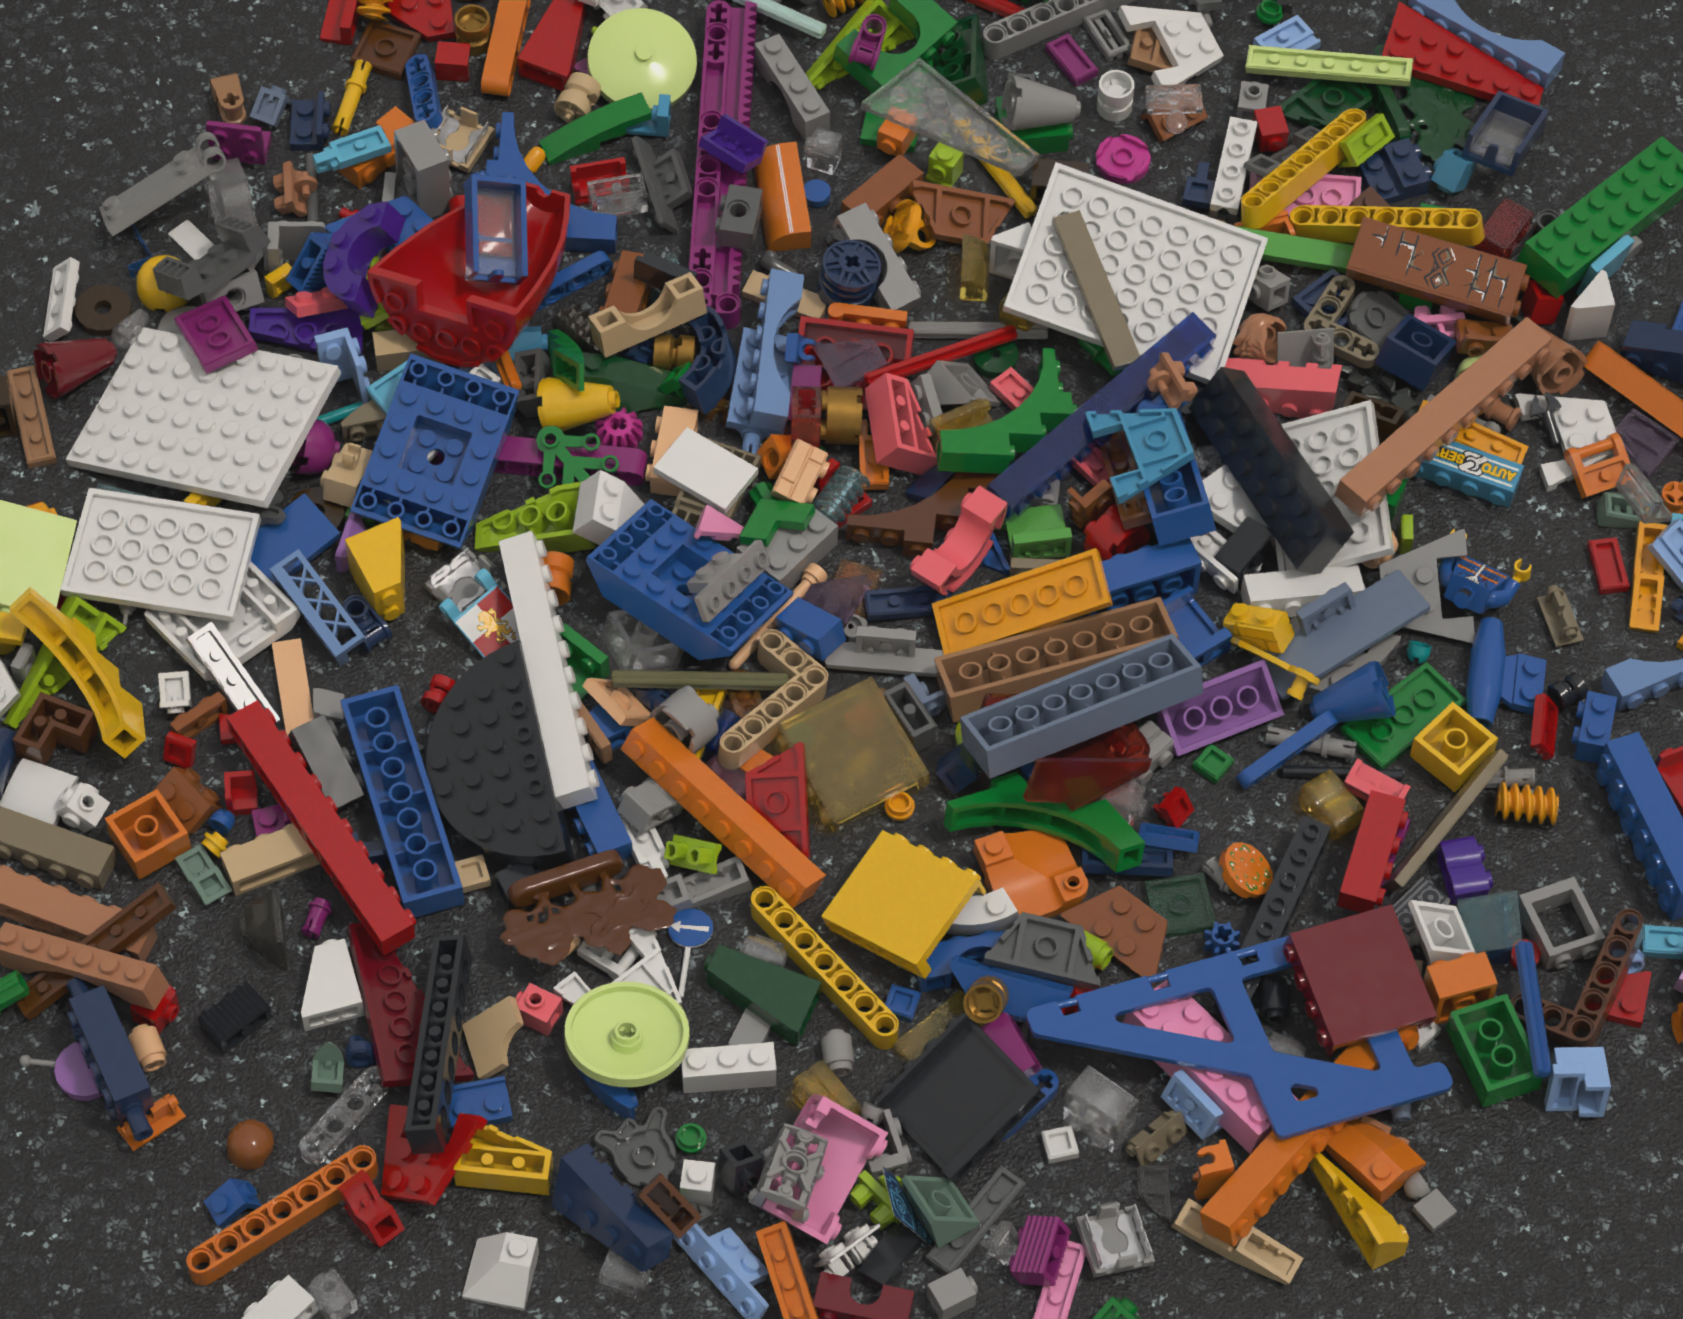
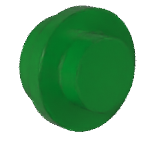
[1255,0,1283,25]
[675,1123,707,1154]

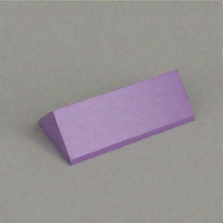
[1157,659,1284,756]

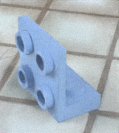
[314,328,370,405]

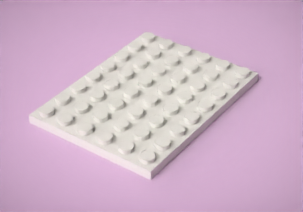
[1002,162,1268,384]
[66,327,341,508]

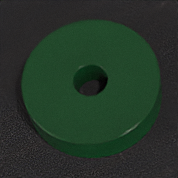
[972,341,1018,379]

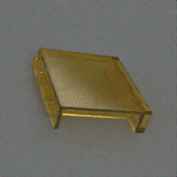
[775,676,929,833]

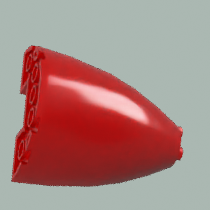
[367,182,570,367]

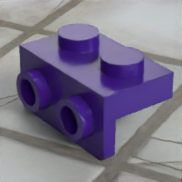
[699,114,768,174]

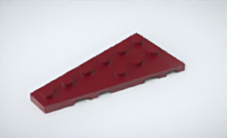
[347,923,474,1088]

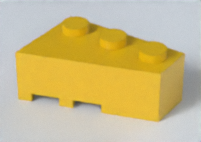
[454,1113,553,1195]

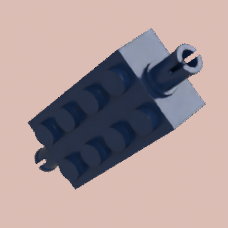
[66,977,154,1141]

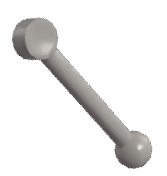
[19,1055,56,1067]

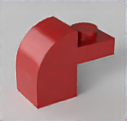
[337,1169,405,1248]

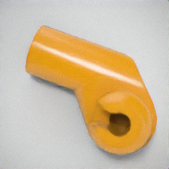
[524,146,546,173]

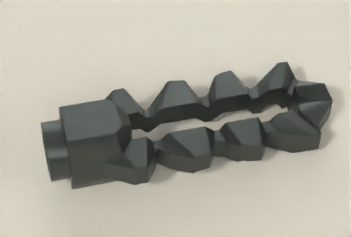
[1335,350,1419,425]

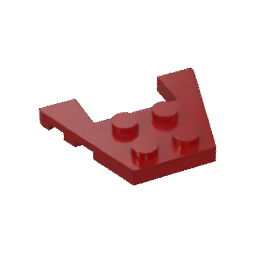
[381,1104,488,1206]

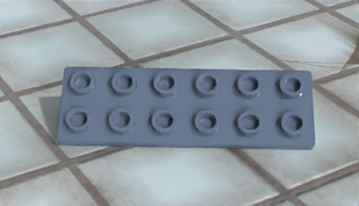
[1252,570,1431,700]

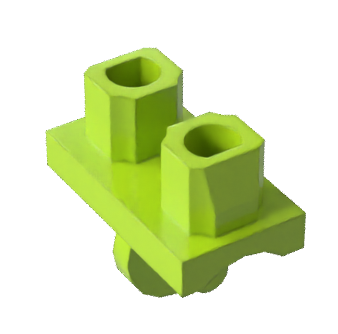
[664,835,722,874]
[850,1170,903,1230]

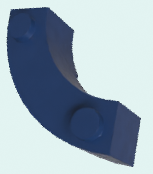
[678,306,736,415]

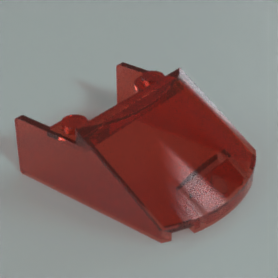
[980,693,1152,811]

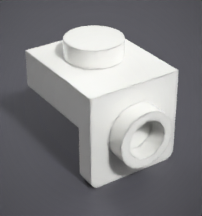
[158,671,192,714]

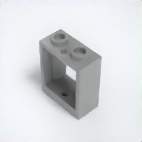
[1515,877,1605,970]

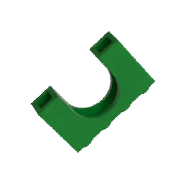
[833,0,958,101]

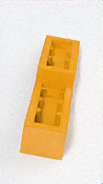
[1629,521,1669,633]

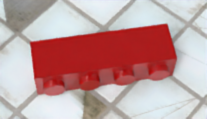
[1337,790,1409,913]

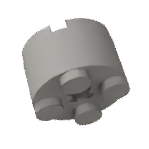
[650,685,719,754]

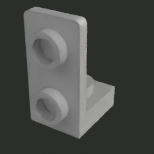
[868,1109,912,1183]

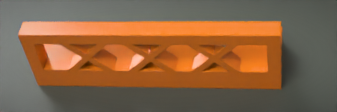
[756,1221,819,1319]

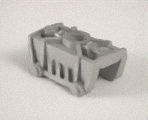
[748,1123,828,1224]

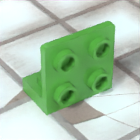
[1004,504,1072,559]

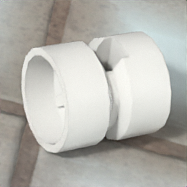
[1097,70,1134,122]

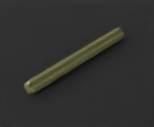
[611,670,789,690]

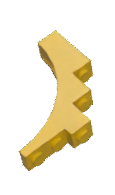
[9,587,146,759]

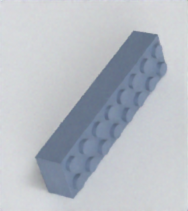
[960,633,1203,778]

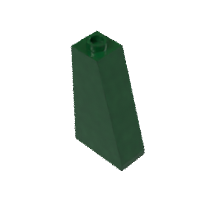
[704,944,821,1047]

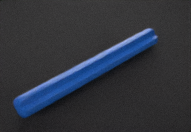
[1515,941,1552,1078]

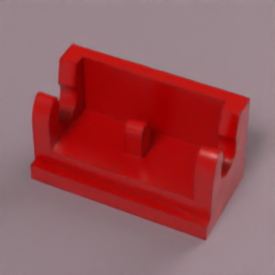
[570,157,630,206]

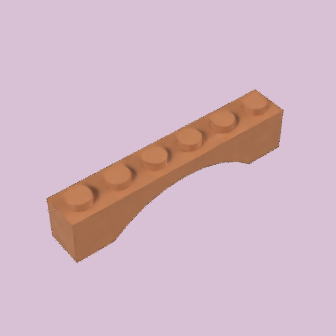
[0,922,169,1010]

